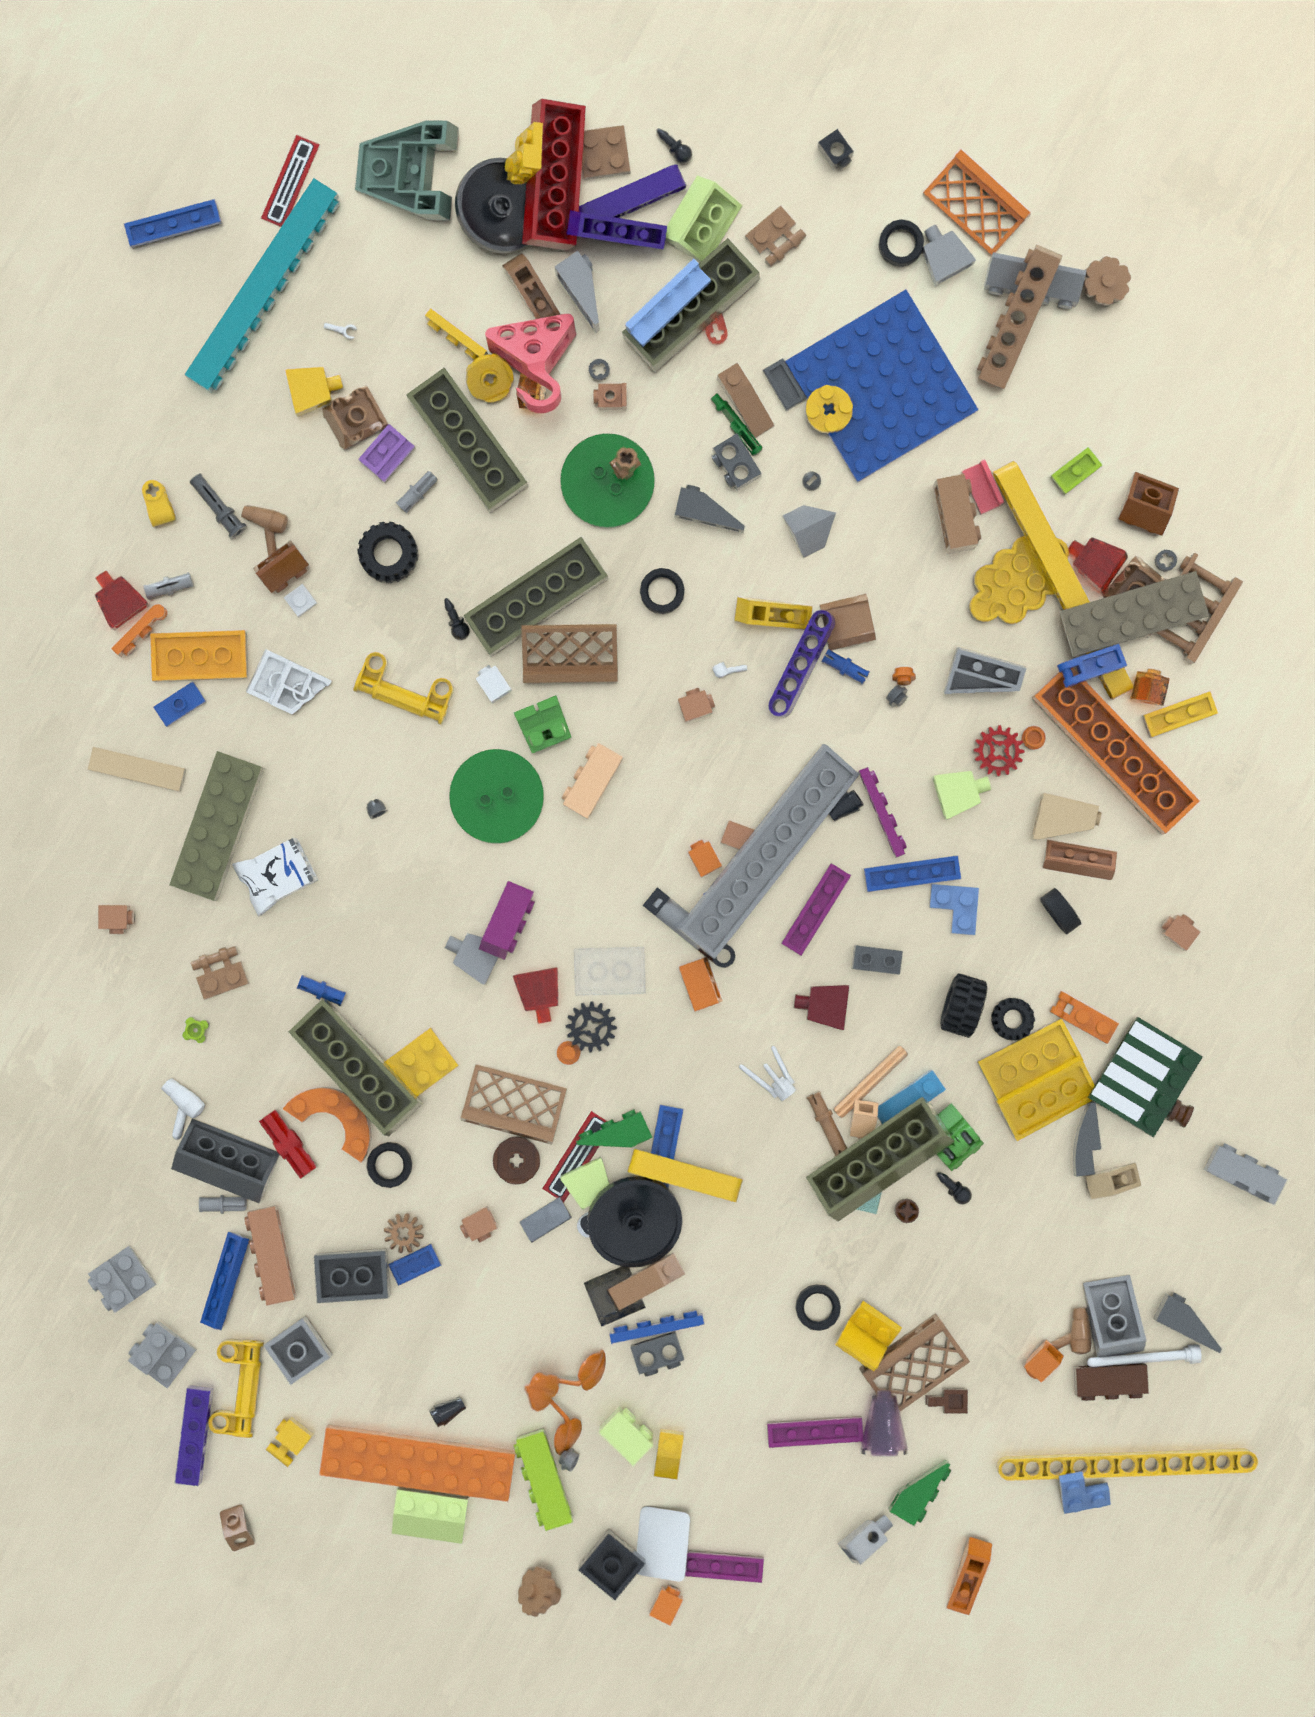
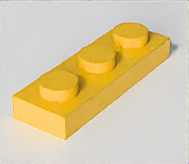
[425,308,488,360]
[1143,691,1218,738]

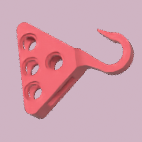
[485,314,576,413]

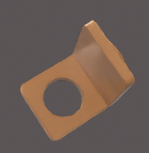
[219,1505,255,1551]

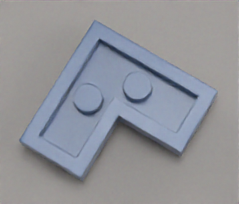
[929,884,979,935]
[1059,1471,1111,1514]

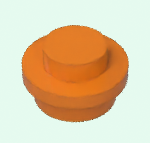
[892,667,916,685]
[1022,726,1046,750]
[557,1041,580,1065]

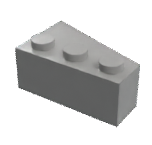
[944,647,1027,694]
[1204,1143,1288,1205]

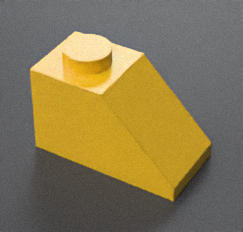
[654,1429,684,1480]

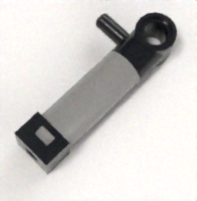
[642,887,735,968]

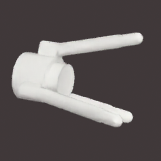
[739,1046,796,1101]

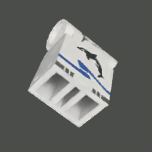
[232,838,318,917]

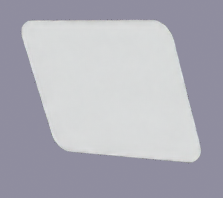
[637,1506,690,1582]

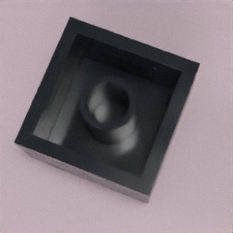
[578,1529,646,1600]

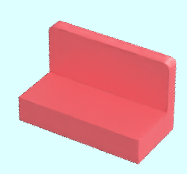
[961,459,1004,515]

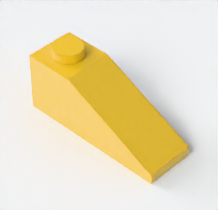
[734,597,813,629]

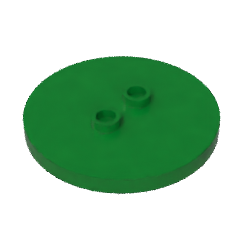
[560,433,655,528]
[449,749,544,844]

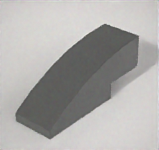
[1073,1101,1102,1177]

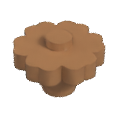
[1083,256,1131,306]
[518,1567,561,1617]

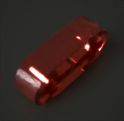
[705,313,728,345]

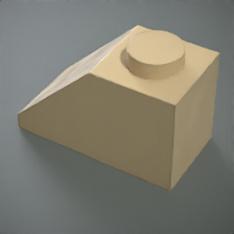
[1086,1163,1142,1199]

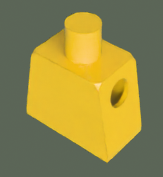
[285,367,343,417]

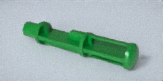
[711,393,763,456]

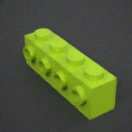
[513,1429,573,1531]

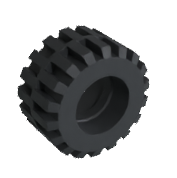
[357,521,418,583]
[940,973,987,1038]

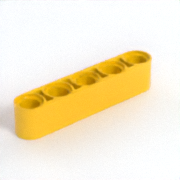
[627,1149,743,1202]

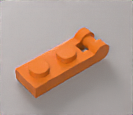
[111,604,168,657]
[1050,991,1119,1044]

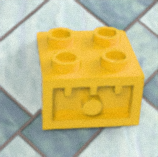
[836,1301,902,1371]

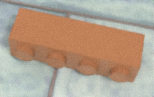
[244,1205,297,1306]

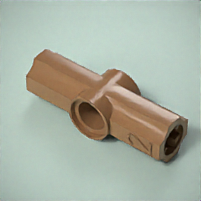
[609,447,641,480]

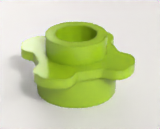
[182,1017,209,1043]

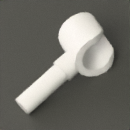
[324,323,357,340]
[712,662,747,678]

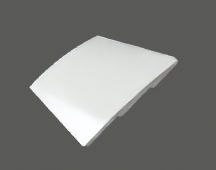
[246,649,332,714]

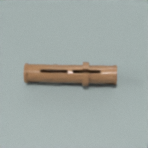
[807,1091,847,1156]

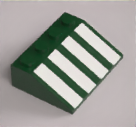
[1088,1017,1203,1138]

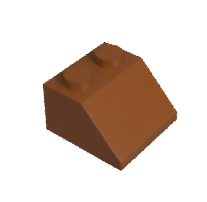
[1118,471,1179,536]
[253,540,309,593]

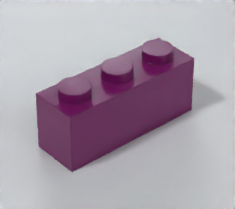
[479,881,535,960]

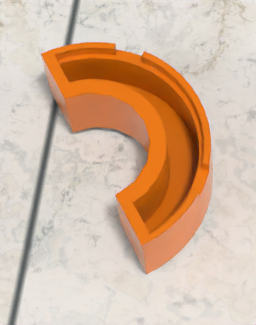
[283,1087,372,1162]

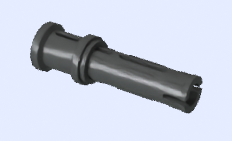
[190,473,247,539]

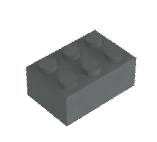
[314,1249,390,1303]

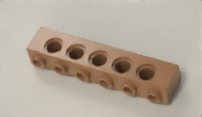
[977,244,1063,389]

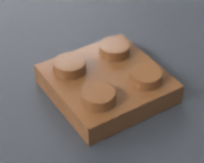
[582,125,630,180]

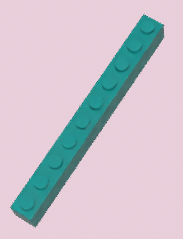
[184,178,340,393]

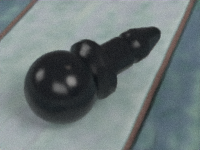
[656,128,693,163]
[444,598,470,640]
[937,1172,972,1205]

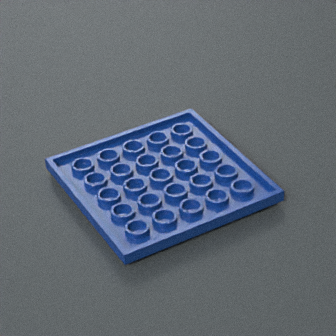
[785,289,979,483]

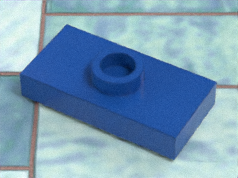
[153,681,207,727]
[388,1244,441,1286]

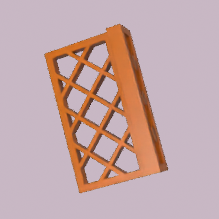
[923,149,1031,255]

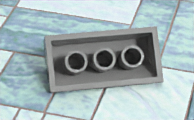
[984,252,1087,309]

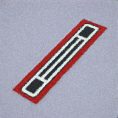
[261,135,320,227]
[542,1111,607,1202]

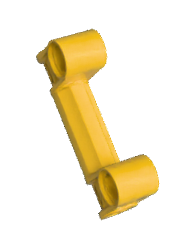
[353,652,454,725]
[208,1339,264,1438]

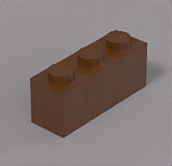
[1073,1363,1149,1401]

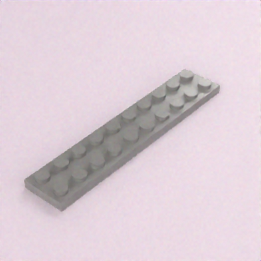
[678,744,860,959]

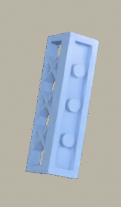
[625,259,711,347]

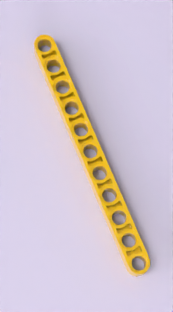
[993,461,1133,700]
[996,1448,1258,1481]

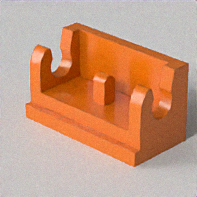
[679,957,723,1011]

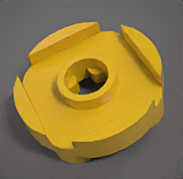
[466,354,514,402]
[806,385,853,433]

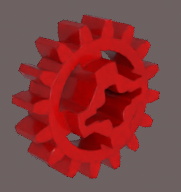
[973,725,1025,777]

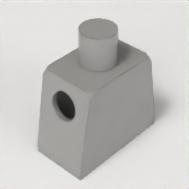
[922,225,976,286]
[445,933,498,985]
[838,1515,893,1565]

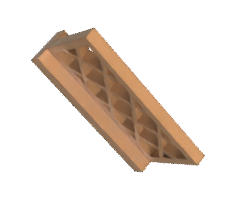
[522,624,618,683]
[461,1064,567,1145]
[859,1314,970,1417]

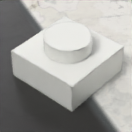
[284,584,317,617]

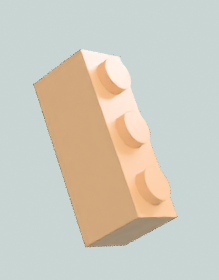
[562,743,623,819]

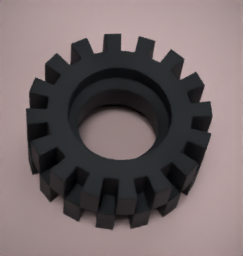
[991,998,1035,1041]

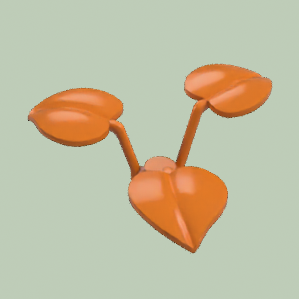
[524,1349,606,1455]

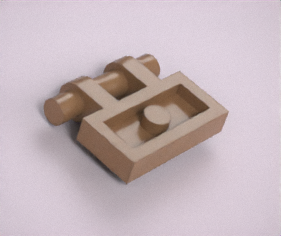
[745,205,806,266]
[191,946,249,1000]

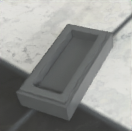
[763,358,807,411]

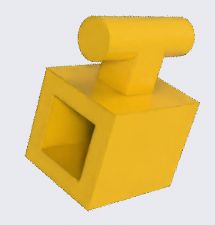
[265,1417,314,1467]

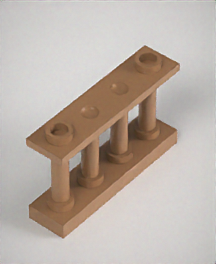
[1145,553,1243,664]

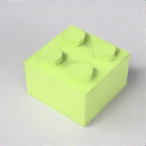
[599,1406,653,1466]

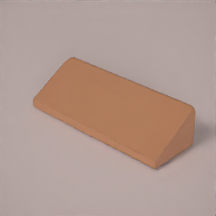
[1043,840,1117,880]

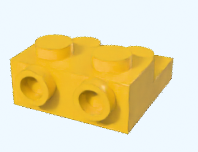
[505,122,543,184]

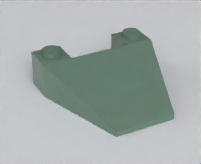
[355,120,459,221]

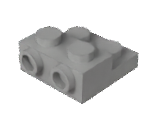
[88,1246,156,1313]
[128,1321,197,1388]

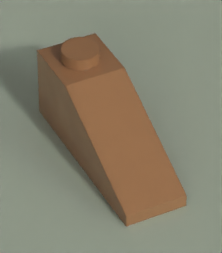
[502,253,561,327]
[717,363,775,438]
[607,1253,685,1310]

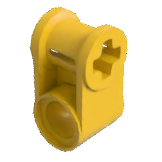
[142,480,176,527]

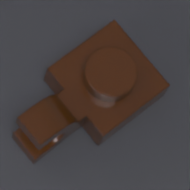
[925,1389,968,1414]

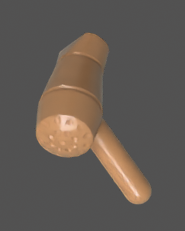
[241,505,288,556]
[1050,1308,1092,1354]

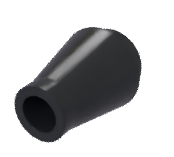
[829,790,864,822]
[429,1397,466,1427]

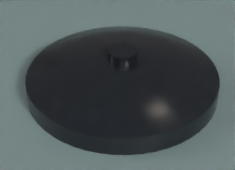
[455,158,527,253]
[587,1176,682,1268]

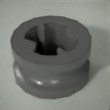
[589,359,610,381]
[1155,550,1177,572]

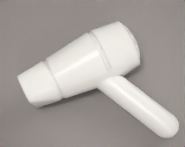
[161,1078,205,1140]

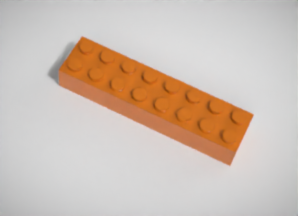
[1032,668,1200,835]
[319,1424,516,1502]

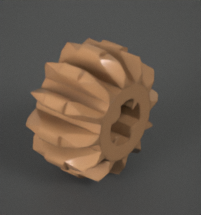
[384,1213,424,1253]

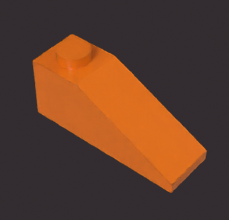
[947,1537,992,1615]

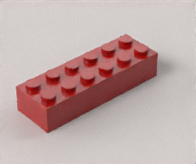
[522,98,586,251]

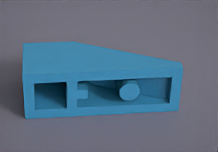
[878,1069,946,1124]

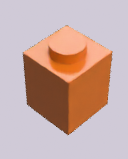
[688,840,722,877]
[1024,1340,1064,1383]
[649,1585,683,1626]

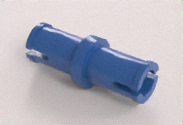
[821,649,870,685]
[296,975,346,1006]

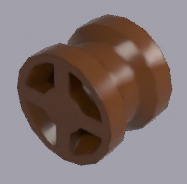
[1167,1099,1194,1128]
[894,1198,919,1223]

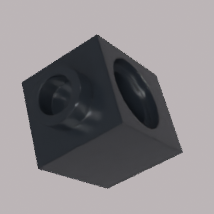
[817,129,854,170]

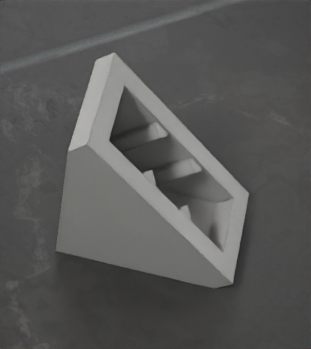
[783,505,836,558]

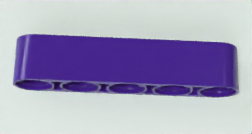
[579,164,687,218]
[768,610,835,718]

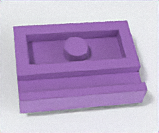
[358,424,415,483]

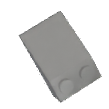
[555,251,599,333]
[1083,1275,1146,1357]

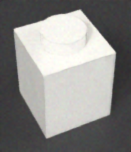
[476,665,512,704]

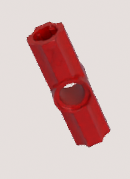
[259,1109,317,1179]

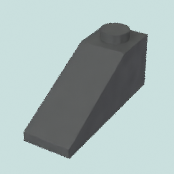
[675,485,745,533]
[1153,1293,1222,1353]

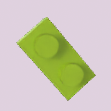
[1050,447,1103,495]

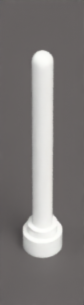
[1087,1344,1202,1367]

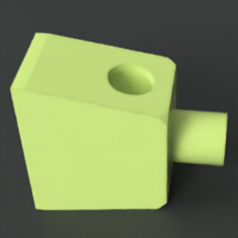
[932,771,991,820]
[560,1157,609,1209]

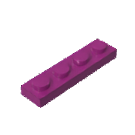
[858,767,907,858]
[781,863,851,956]
[767,1417,864,1448]
[685,1551,764,1583]

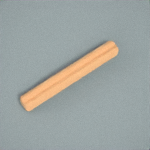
[834,1046,908,1118]

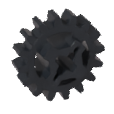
[565,1001,617,1053]

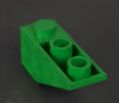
[576,1109,653,1148]
[888,1460,951,1526]

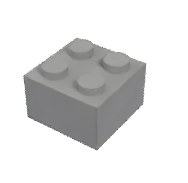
[264,1316,332,1385]

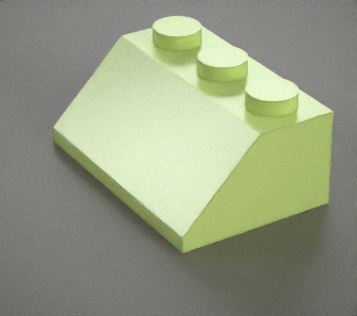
[665,176,742,262]
[392,1487,469,1544]

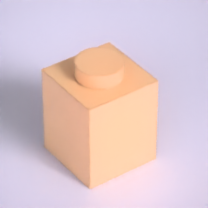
[850,1100,878,1139]

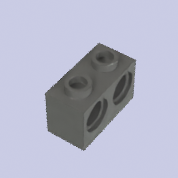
[711,433,762,491]
[851,945,903,975]
[630,1331,684,1377]

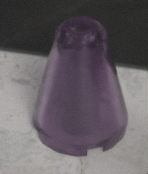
[860,1390,908,1456]

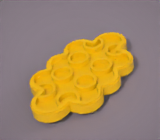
[969,536,1069,624]

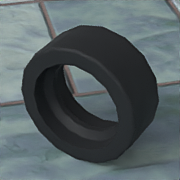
[878,219,924,267]
[640,568,685,614]
[1040,888,1081,934]
[366,1142,412,1188]
[795,1284,841,1331]

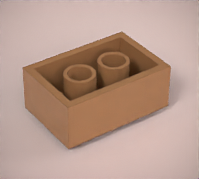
[933,474,981,554]

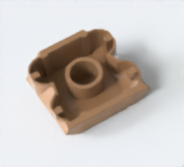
[322,385,388,449]
[1103,556,1166,597]
[819,594,876,650]

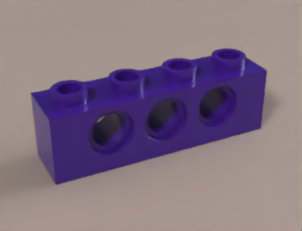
[567,211,667,250]
[175,1385,214,1486]

